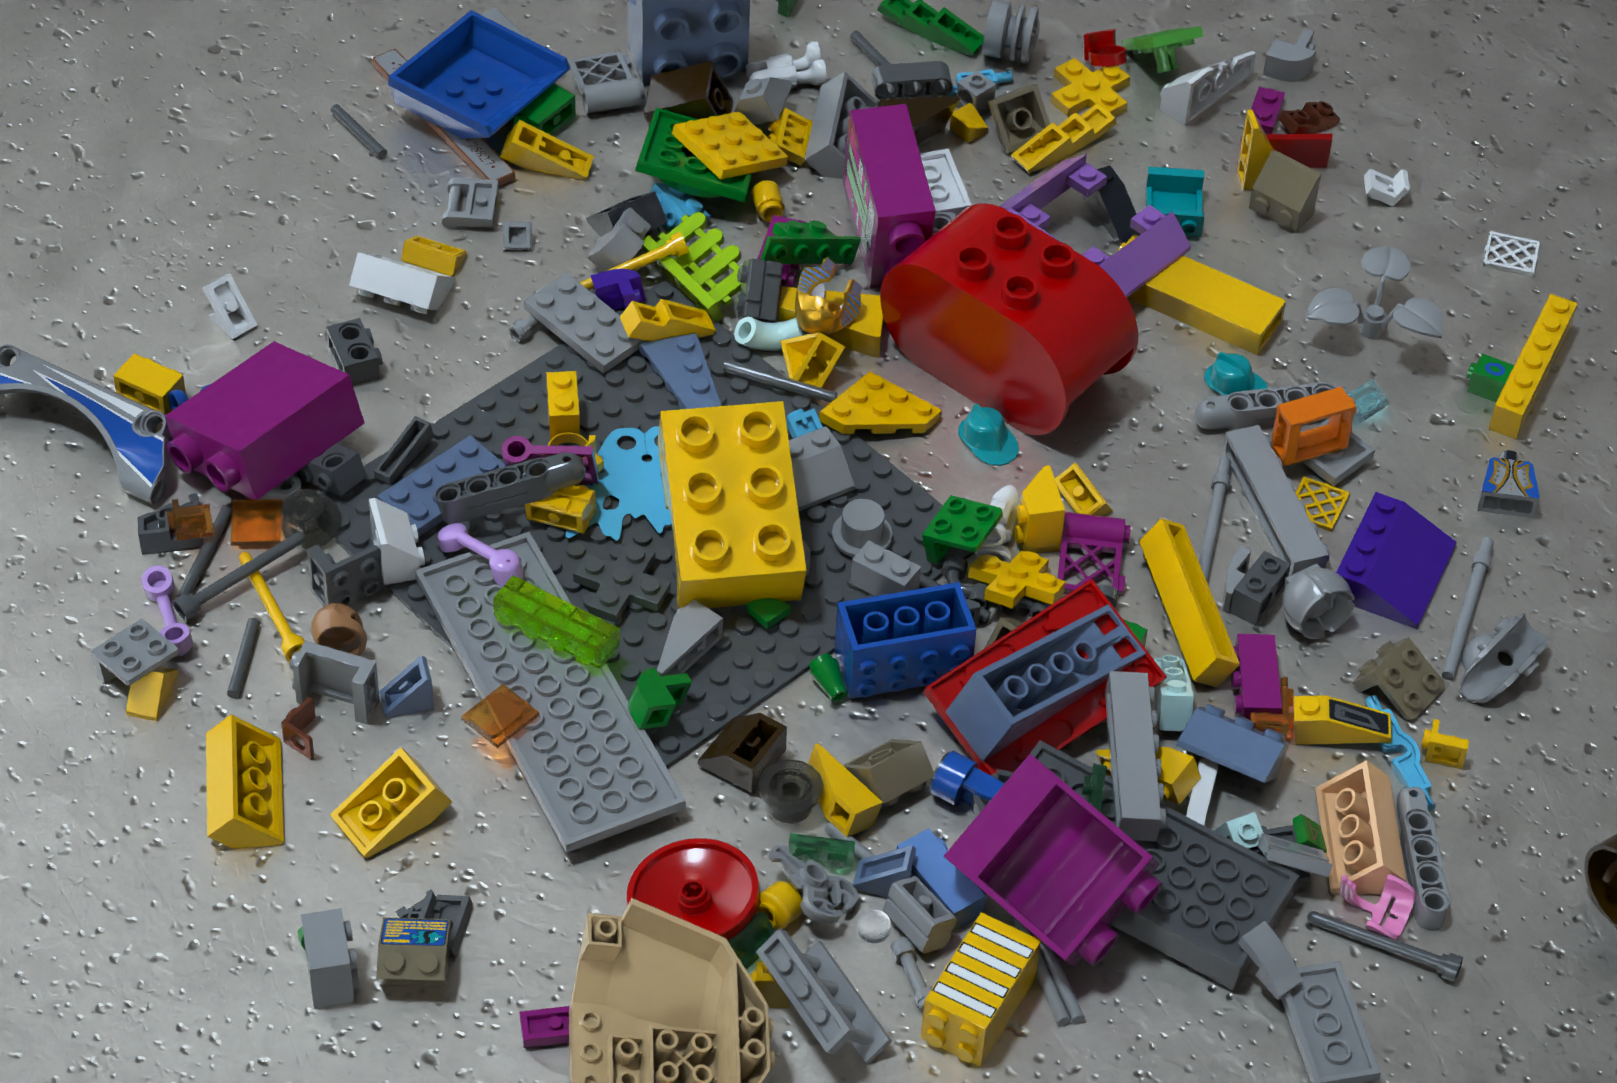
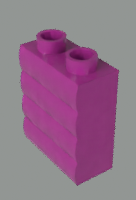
[944,754,1162,967]

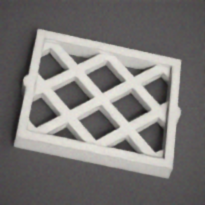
[1483,231,1540,277]

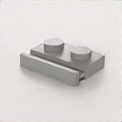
[1258,833,1333,877]

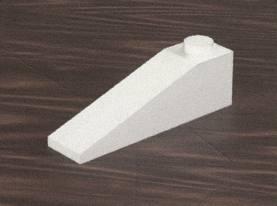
[1160,51,1256,125]

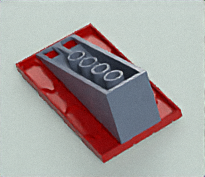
[923,579,1167,775]

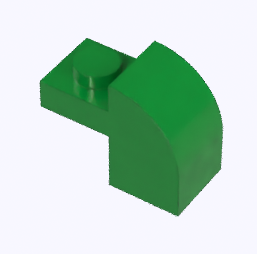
[628,668,692,730]

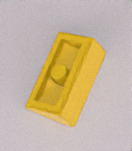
[401,235,467,276]
[1055,462,1113,516]

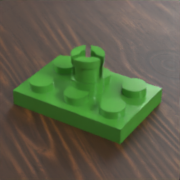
[1121,26,1203,73]

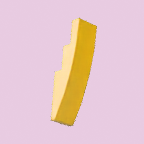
[1011,103,1117,174]

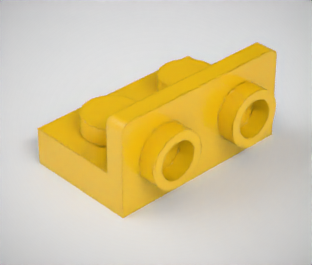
[768,108,813,166]

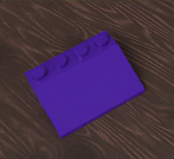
[1336,492,1457,629]

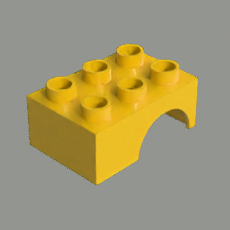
[658,401,806,609]

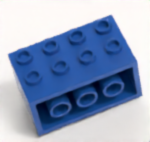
[834,582,977,699]

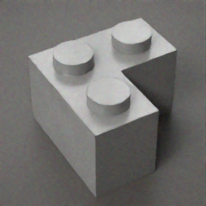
[301,908,359,1008]

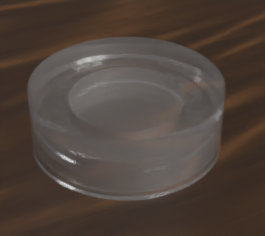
[857,909,891,943]

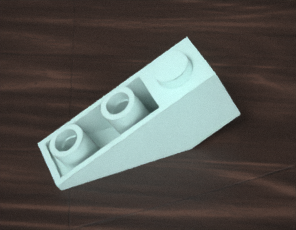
[1153,655,1194,731]

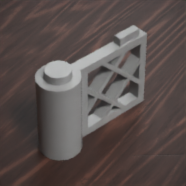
[568,51,645,114]

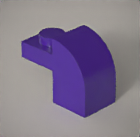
[590,269,646,310]

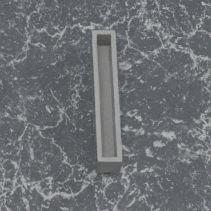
[1222,425,1330,577]
[1105,671,1166,841]

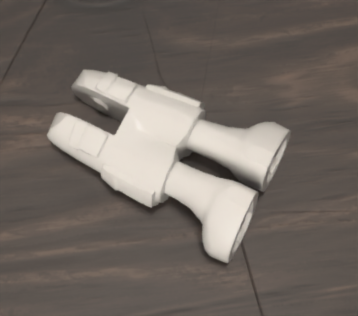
[746,41,827,88]
[975,485,1020,563]

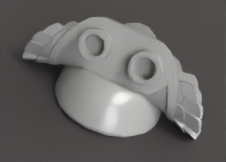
[1459,613,1550,704]

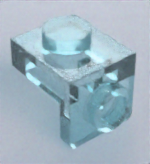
[1343,379,1390,423]

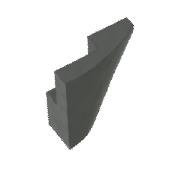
[137,493,203,555]

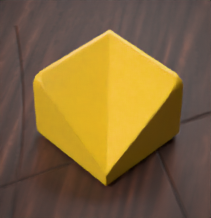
[949,103,988,143]

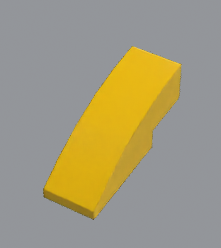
[620,299,716,341]

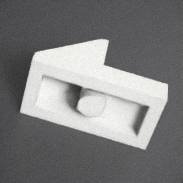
[202,273,257,339]

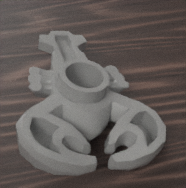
[768,844,858,924]

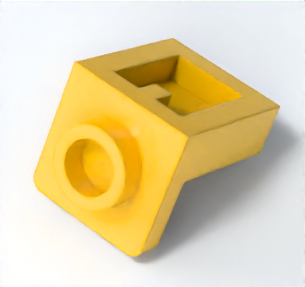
[1421,719,1469,769]

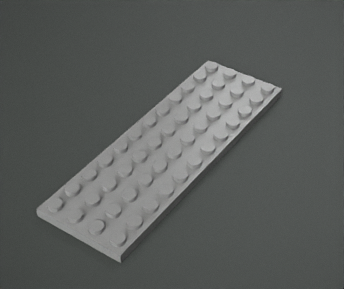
[415,532,686,853]

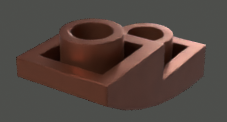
[1278,101,1340,134]

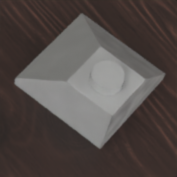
[734,77,793,125]

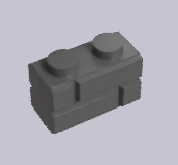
[734,258,783,322]

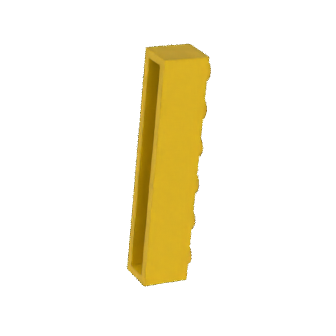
[1489,293,1578,439]
[1139,518,1240,687]

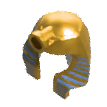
[795,257,862,335]

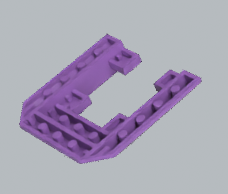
[1000,154,1191,297]

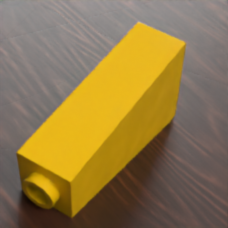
[777,286,884,357]

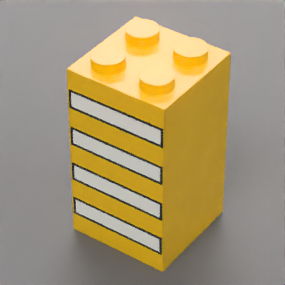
[921,912,1041,1067]

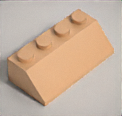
[1315,760,1407,895]

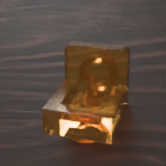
[167,499,214,541]

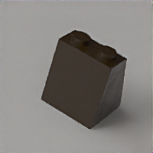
[644,61,733,123]

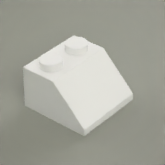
[369,498,425,585]

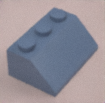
[1176,704,1290,783]

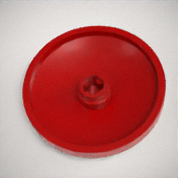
[627,838,760,940]

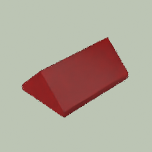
[1240,133,1333,168]

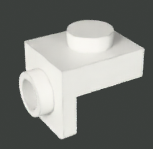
[1364,169,1410,207]

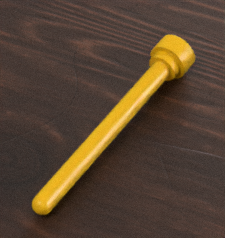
[579,232,690,291]
[239,552,305,662]

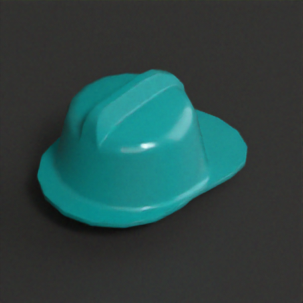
[1204,352,1268,396]
[958,404,1019,466]

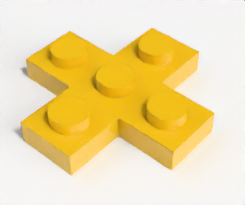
[1050,58,1130,117]
[968,551,1066,609]

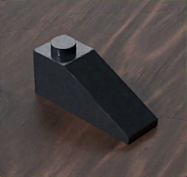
[1082,165,1141,247]

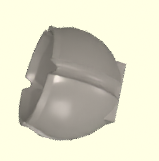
[1283,564,1355,639]

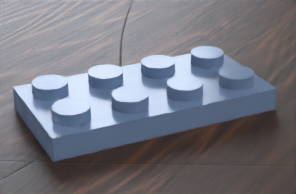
[377,435,505,537]

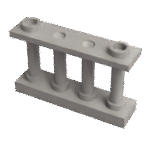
[756,929,892,1064]

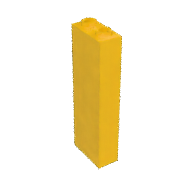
[1118,234,1286,355]

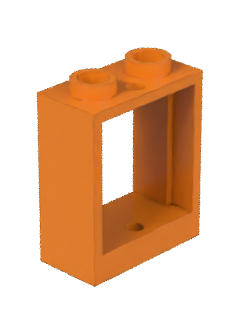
[1271,386,1356,466]

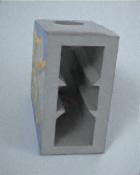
[1477,450,1540,518]

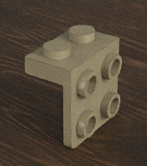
[1352,637,1445,721]

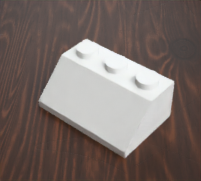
[349,252,456,314]

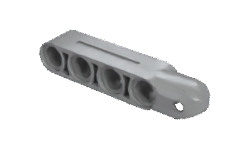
[1194,382,1336,430]
[1397,787,1450,930]

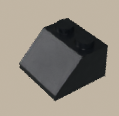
[586,191,668,238]

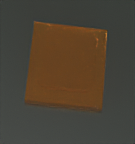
[231,499,282,549]
[461,684,539,749]

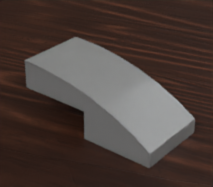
[1222,545,1251,613]
[1238,921,1303,1000]

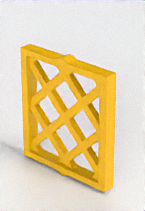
[1295,476,1350,532]

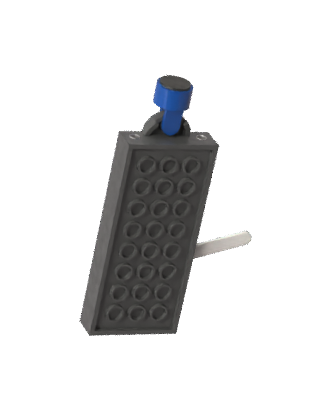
[929,741,1299,990]

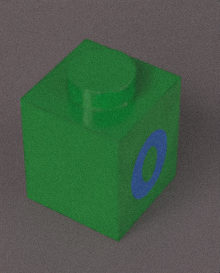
[1466,353,1514,402]

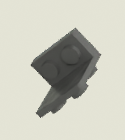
[307,544,383,607]

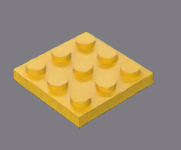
[672,112,789,179]

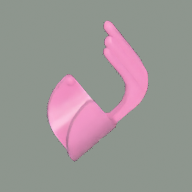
[1340,874,1416,940]

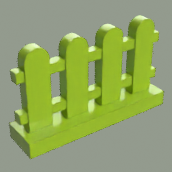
[642,212,744,322]

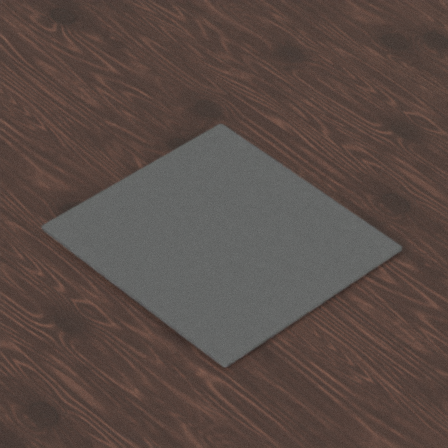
[302,281,975,768]

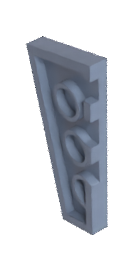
[639,333,722,409]

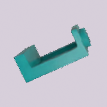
[1145,166,1204,237]

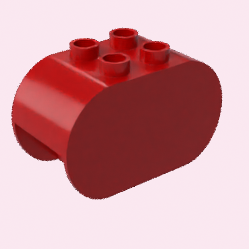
[880,203,1139,435]

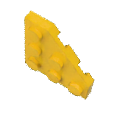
[819,371,942,434]

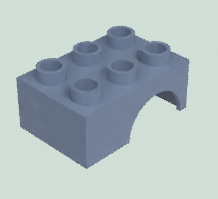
[628,0,750,86]

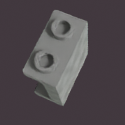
[290,641,380,724]

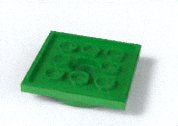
[635,108,752,202]

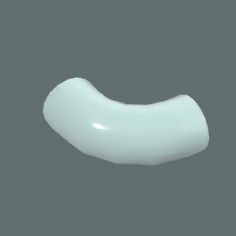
[734,316,809,351]

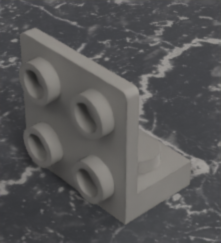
[90,619,179,685]

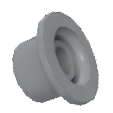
[832,499,893,557]

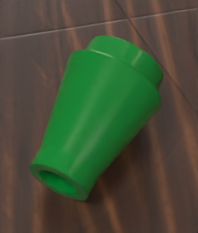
[809,654,848,702]

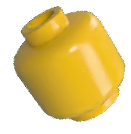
[755,881,803,930]

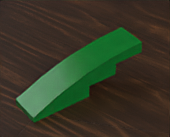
[877,0,984,56]

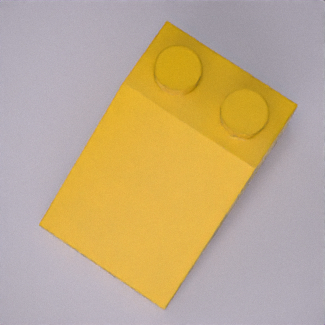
[330,747,452,858]

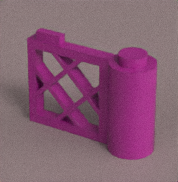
[501,436,599,485]
[1057,512,1131,595]

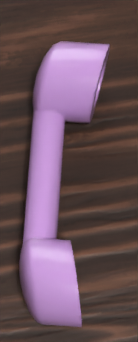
[437,523,524,587]
[141,565,193,656]

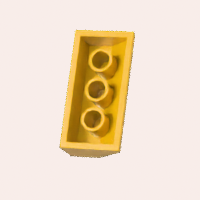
[206,714,284,849]

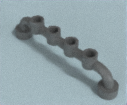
[942,556,1119,618]

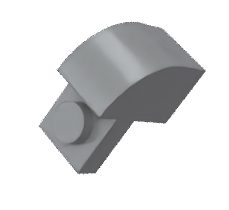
[1263,29,1316,81]
[587,207,651,272]

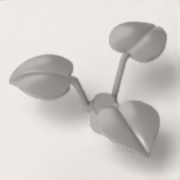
[1306,246,1443,339]

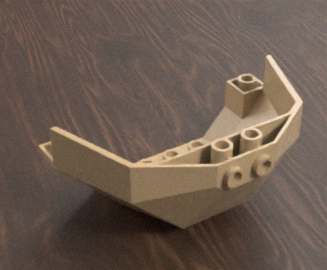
[569,898,775,1083]

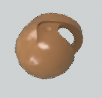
[311,603,367,656]

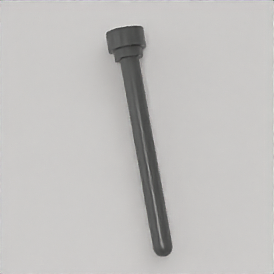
[173,532,305,622]
[1307,911,1463,982]

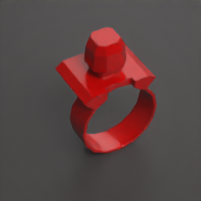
[1084,29,1127,67]

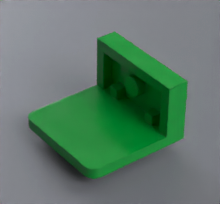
[922,495,1003,564]

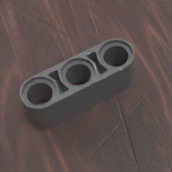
[871,61,953,100]

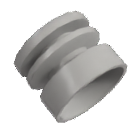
[982,0,1040,64]

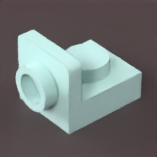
[1214,812,1264,849]

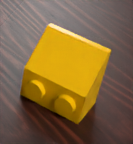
[1014,465,1065,553]

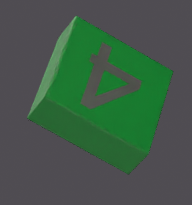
[1292,814,1327,853]

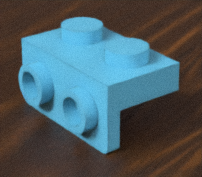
[650,183,711,232]

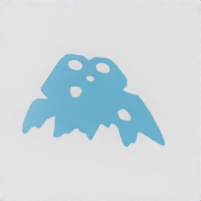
[566,426,672,541]

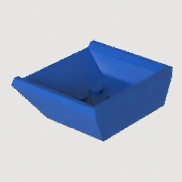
[388,10,571,139]

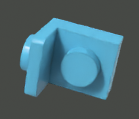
[786,409,823,439]

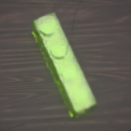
[493,575,620,669]

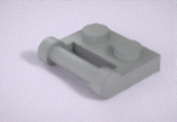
[441,178,499,229]

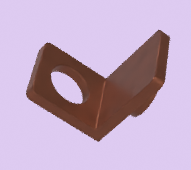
[281,697,316,759]

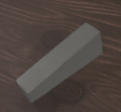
[374,416,434,485]

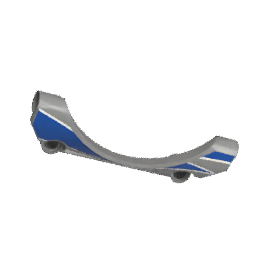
[0,344,173,504]

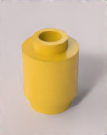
[751,180,784,222]

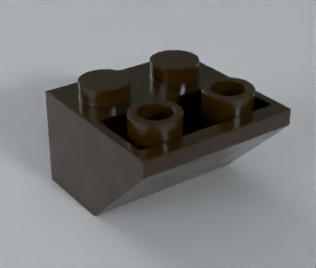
[697,713,787,793]

